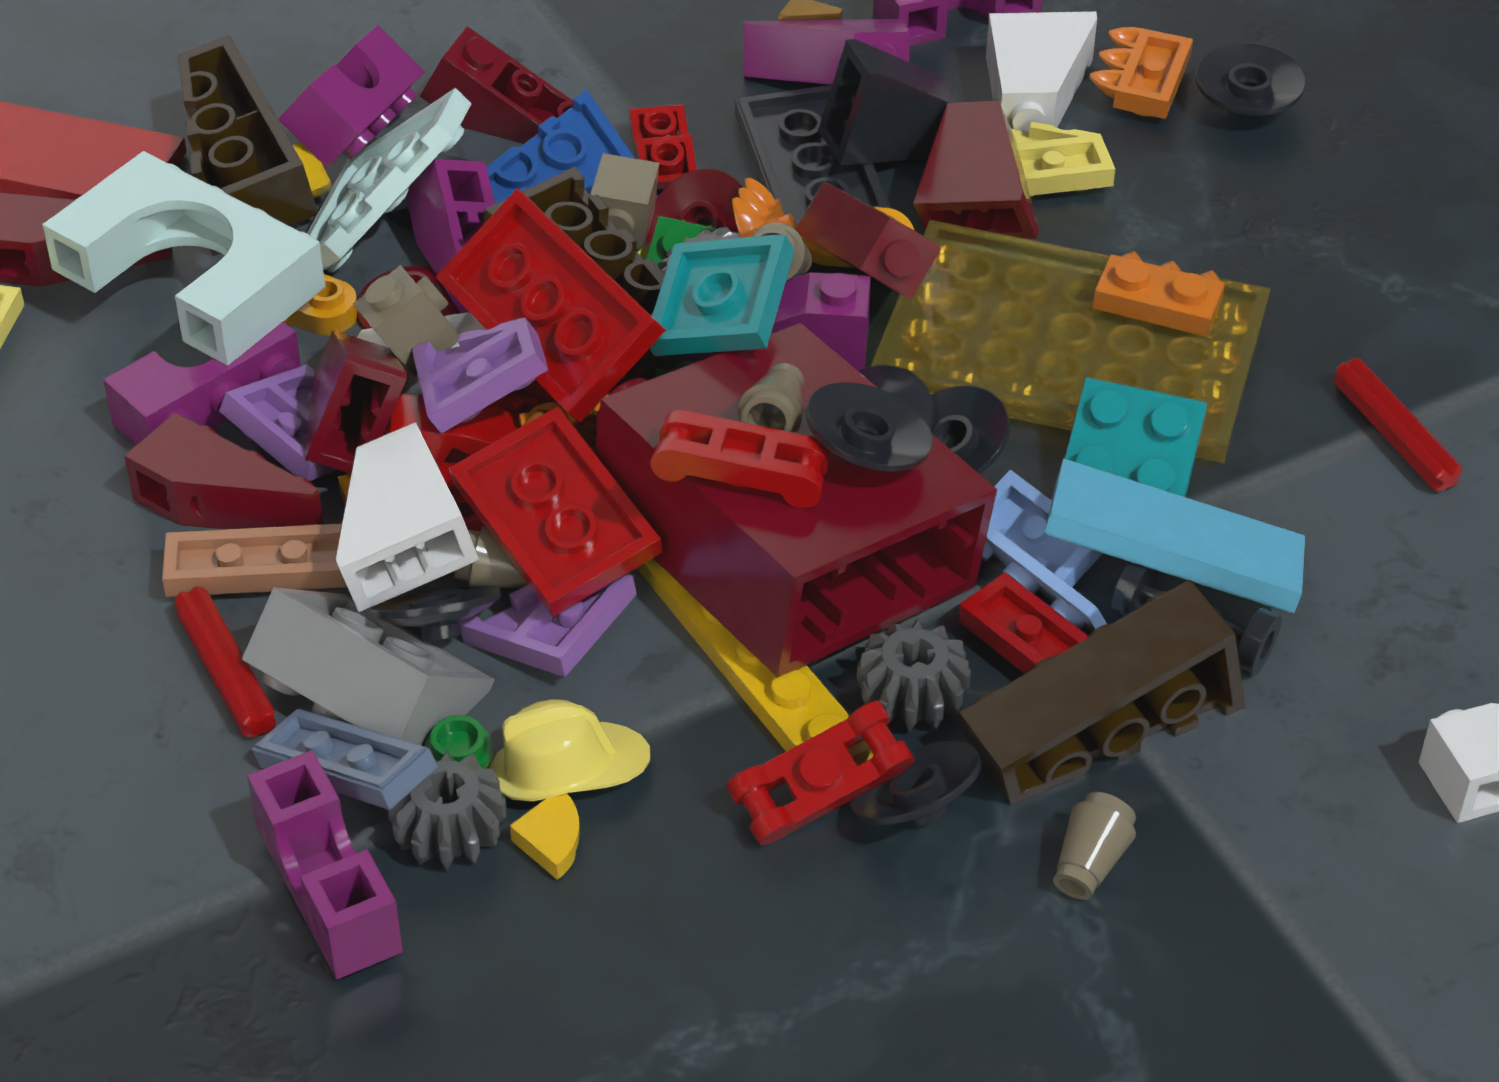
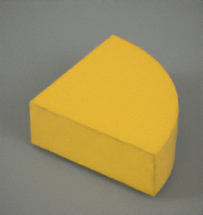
[293,142,332,198]
[510,793,580,880]

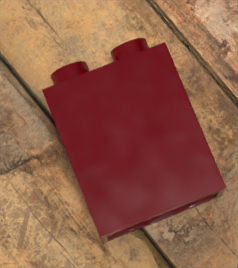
[595,323,997,678]

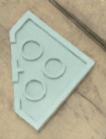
[307,88,471,273]

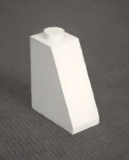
[986,11,1097,132]
[336,422,479,612]

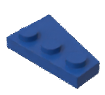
[487,89,635,204]

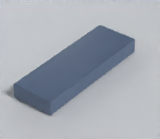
[251,709,438,810]

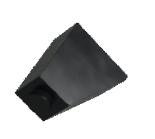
[818,39,964,165]

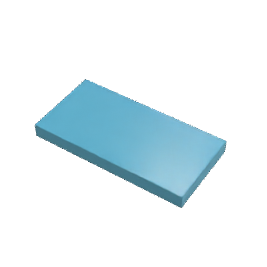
[1044,458,1305,613]

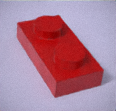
[958,572,1088,674]

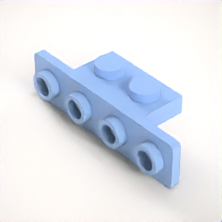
[981,470,1106,633]

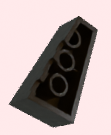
[178,35,318,256]
[484,167,685,380]
[960,580,1245,805]

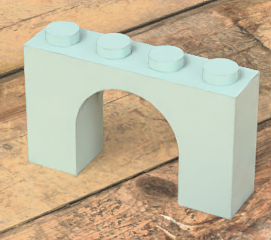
[42,151,325,366]

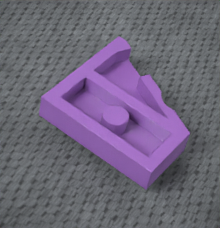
[412,318,548,434]
[219,364,339,481]
[459,574,637,678]

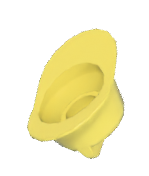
[489,699,650,801]

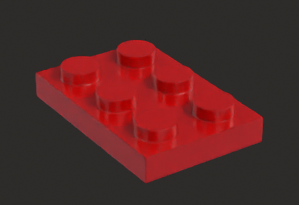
[449,406,663,617]

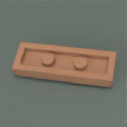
[162,524,347,597]

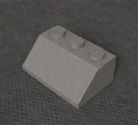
[242,587,495,747]

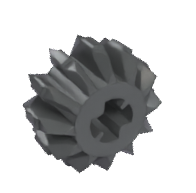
[857,618,971,733]
[387,749,507,870]

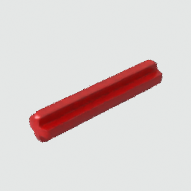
[1334,358,1462,492]
[174,586,276,739]

